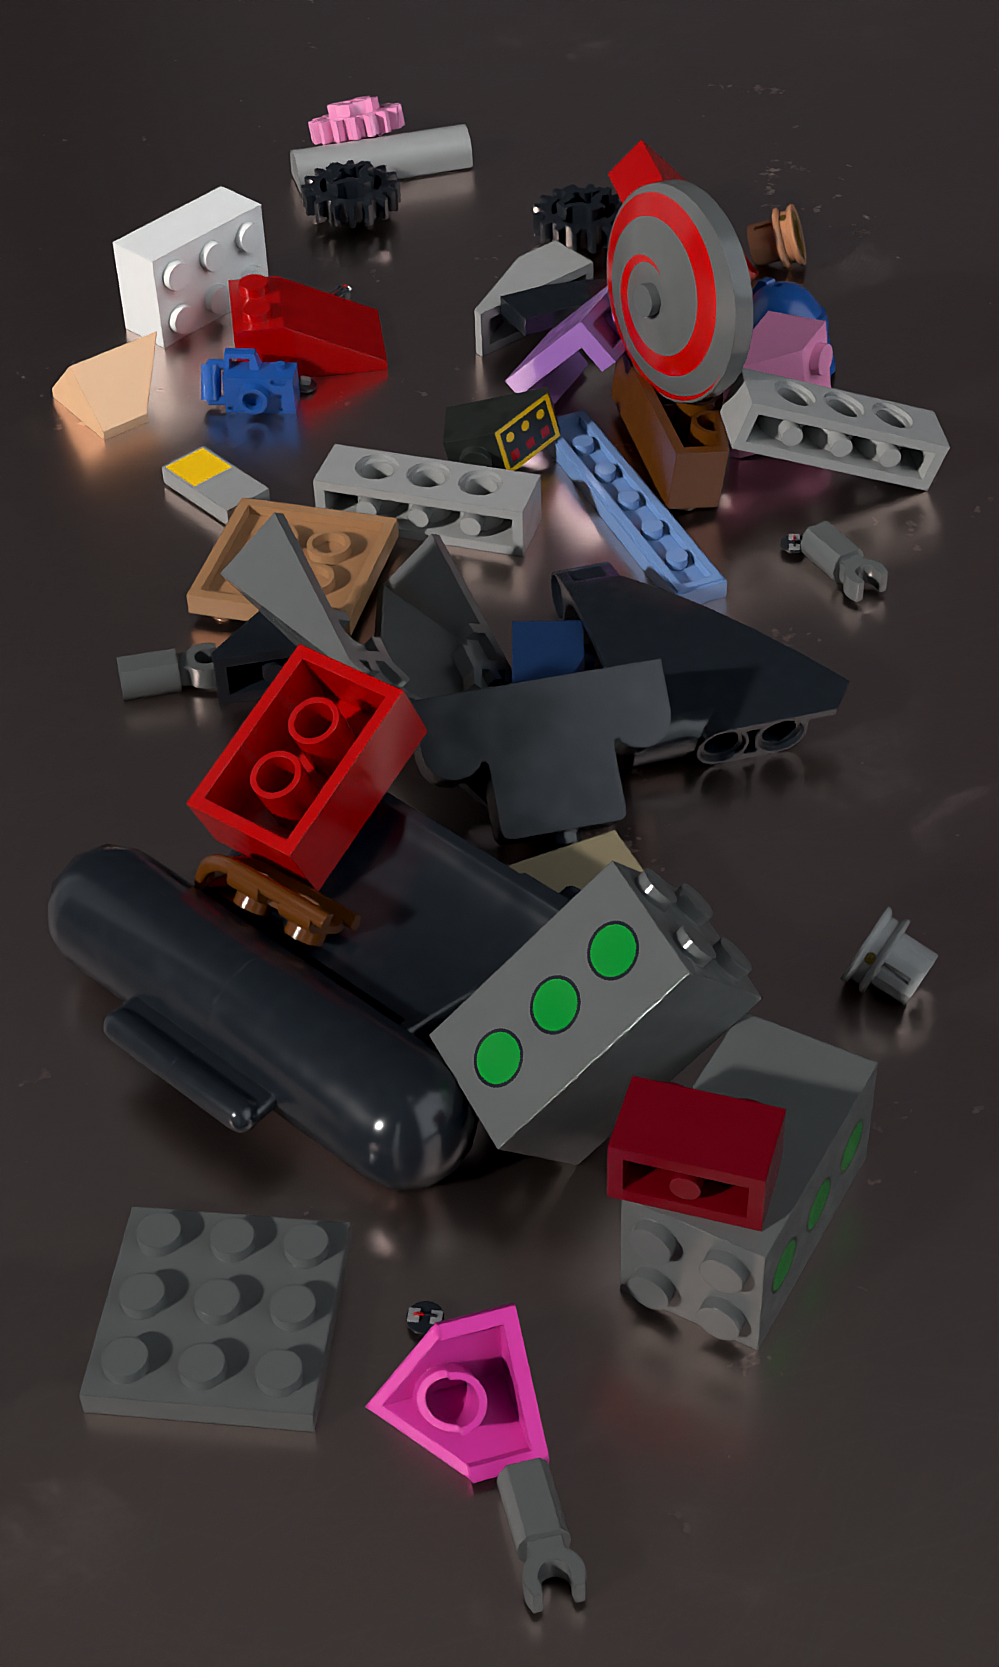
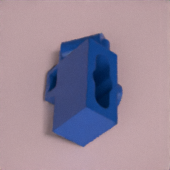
[201,348,300,414]

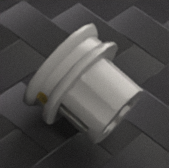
[840,906,938,1005]

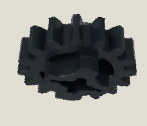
[301,160,401,228]
[533,184,622,253]

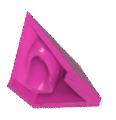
[365,1303,550,1483]

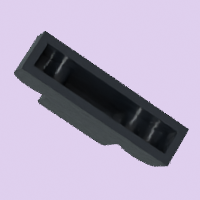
[411,658,671,849]

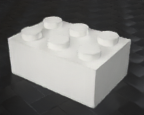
[113,186,269,348]

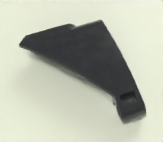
[551,562,850,767]

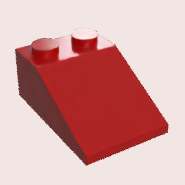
[228,274,388,377]

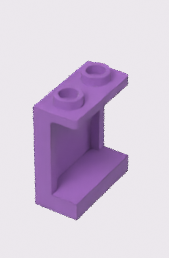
[505,286,626,405]

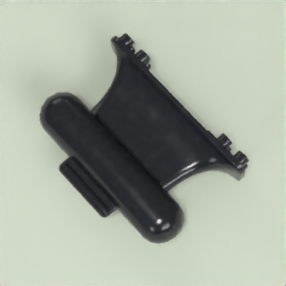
[47,719,581,1191]

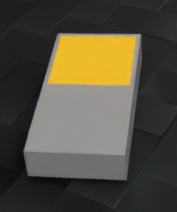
[162,446,270,524]

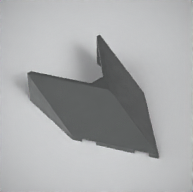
[220,512,512,808]

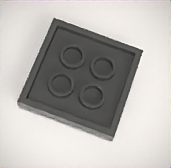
[79,1206,352,1432]

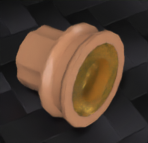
[747,204,806,270]

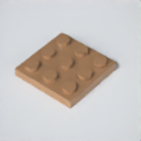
[186,497,399,636]

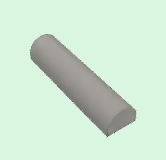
[290,124,473,194]

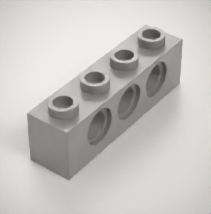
[720,368,950,491]
[313,444,542,557]

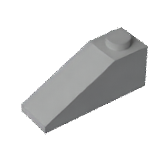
[474,240,593,357]

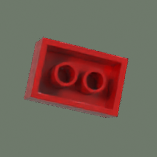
[186,644,428,891]

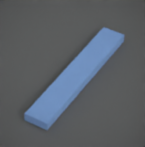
[546,410,727,604]

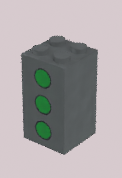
[429,860,763,1165]
[620,1013,878,1350]

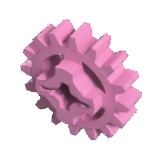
[308,96,405,145]

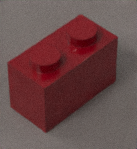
[607,1076,786,1232]

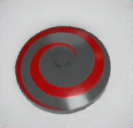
[607,179,753,403]

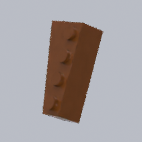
[611,351,729,511]

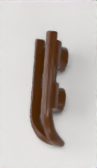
[194,854,361,946]

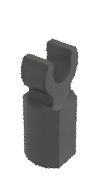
[800,520,888,602]
[116,643,216,701]
[497,1457,587,1613]

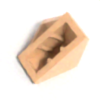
[52,331,157,441]

